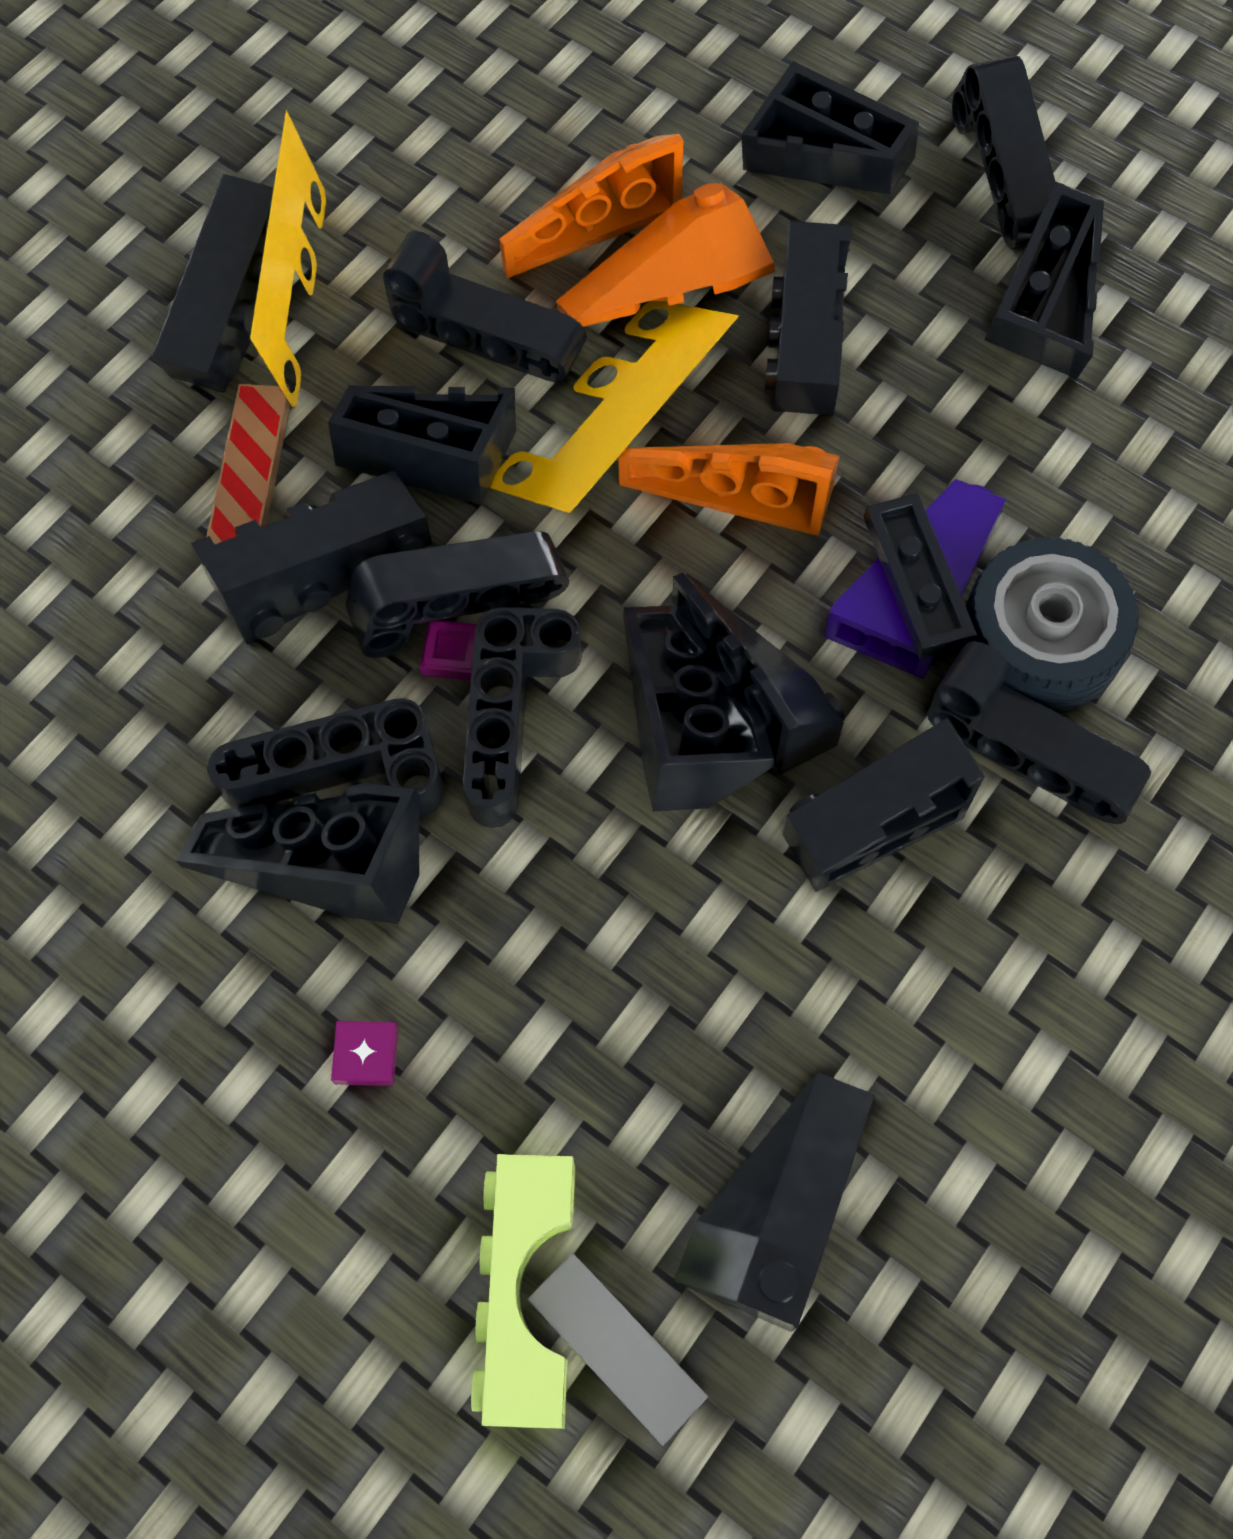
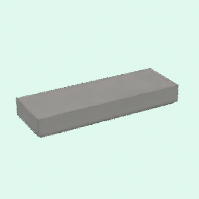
[527,1253,708,1446]

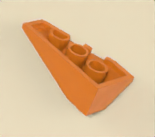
[499,134,684,279]
[556,183,776,327]
[618,443,840,536]

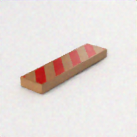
[206,384,291,544]

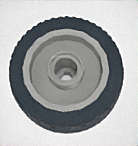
[961,537,1139,714]

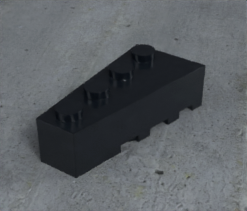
[152,174,305,393]
[191,470,432,644]

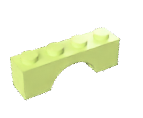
[471,1154,575,1429]

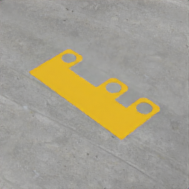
[250,110,326,408]
[490,301,739,513]

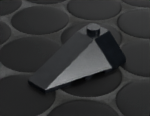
[672,572,845,775]
[623,606,775,812]
[176,784,420,924]
[674,1072,875,1332]

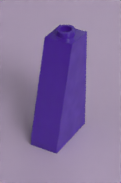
[824,479,1006,679]

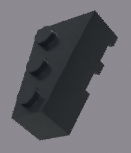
[741,61,919,194]
[984,181,1104,379]
[765,221,852,415]
[328,385,516,505]
[783,718,985,892]

